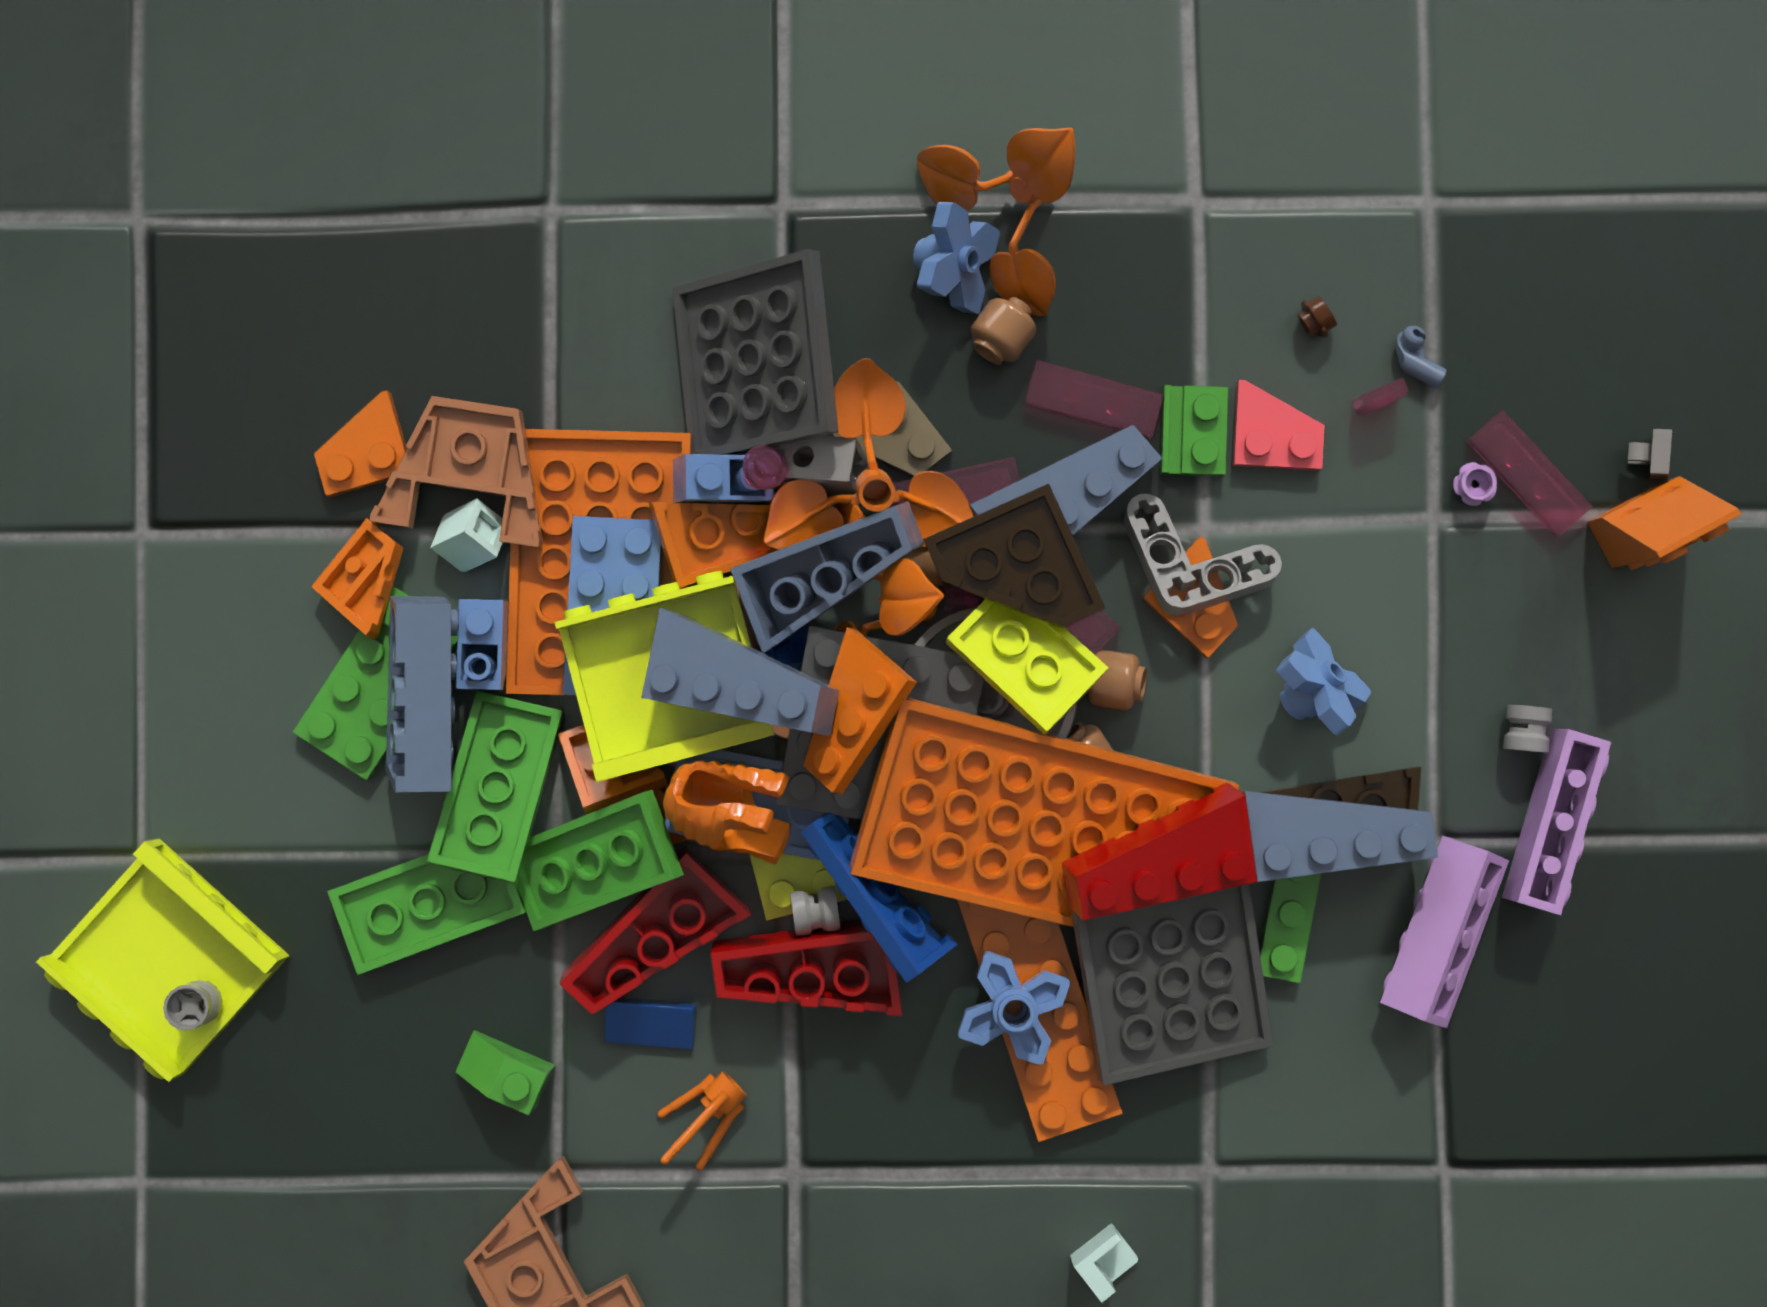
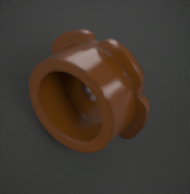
[1297,296,1337,338]

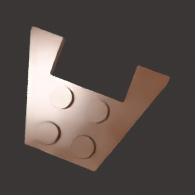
[369,396,543,549]
[464,1156,646,1307]

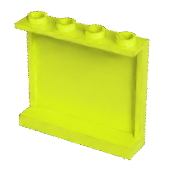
[554,571,775,782]
[36,839,290,1082]

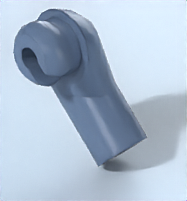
[1395,326,1447,389]

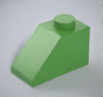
[456,1030,555,1115]

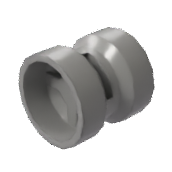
[1503,705,1553,753]
[790,886,841,937]
[163,980,222,1031]

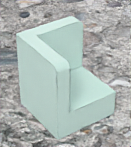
[430,498,503,572]
[1070,1223,1138,1303]

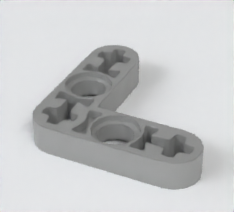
[1123,494,1282,616]

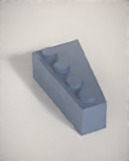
[970,425,1162,535]
[730,501,924,653]
[385,596,458,793]
[641,607,839,736]
[1239,790,1438,882]

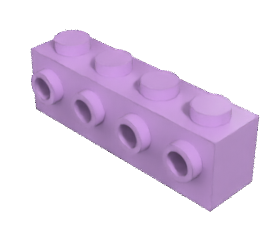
[1502,729,1611,915]
[1380,835,1509,1028]

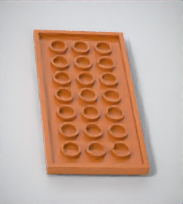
[849,698,1240,927]

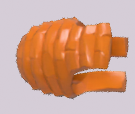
[663,760,792,864]

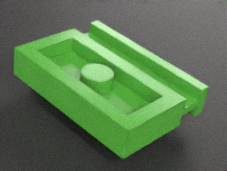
[1160,385,1228,477]

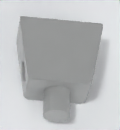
[762,436,868,498]

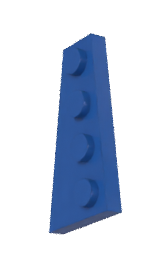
[801,812,958,983]

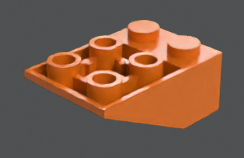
[1587,476,1742,570]

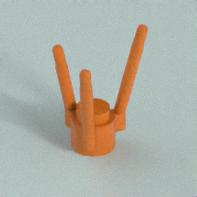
[657,1071,747,1171]

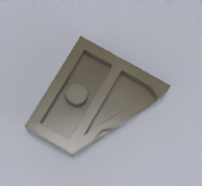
[832,381,952,477]

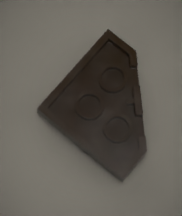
[923,484,1105,628]

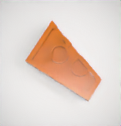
[648,502,777,588]
[803,628,917,794]

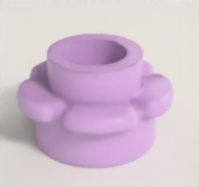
[1453,462,1497,506]

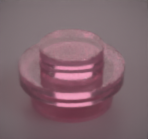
[742,445,788,490]

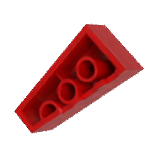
[1062,783,1257,921]
[559,846,751,1015]
[711,920,902,1016]

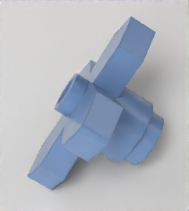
[913,202,1000,314]
[1276,628,1371,736]
[958,951,1070,1065]

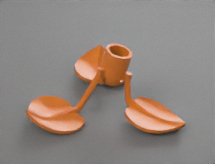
[916,128,1075,317]
[764,358,973,550]
[835,503,944,636]

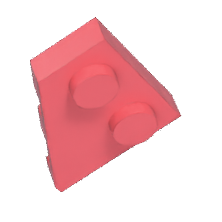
[1232,380,1325,471]

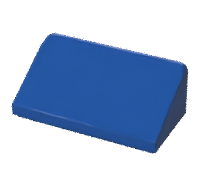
[605,998,697,1049]

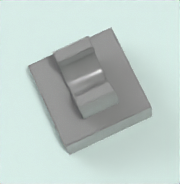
[1628,429,1672,480]

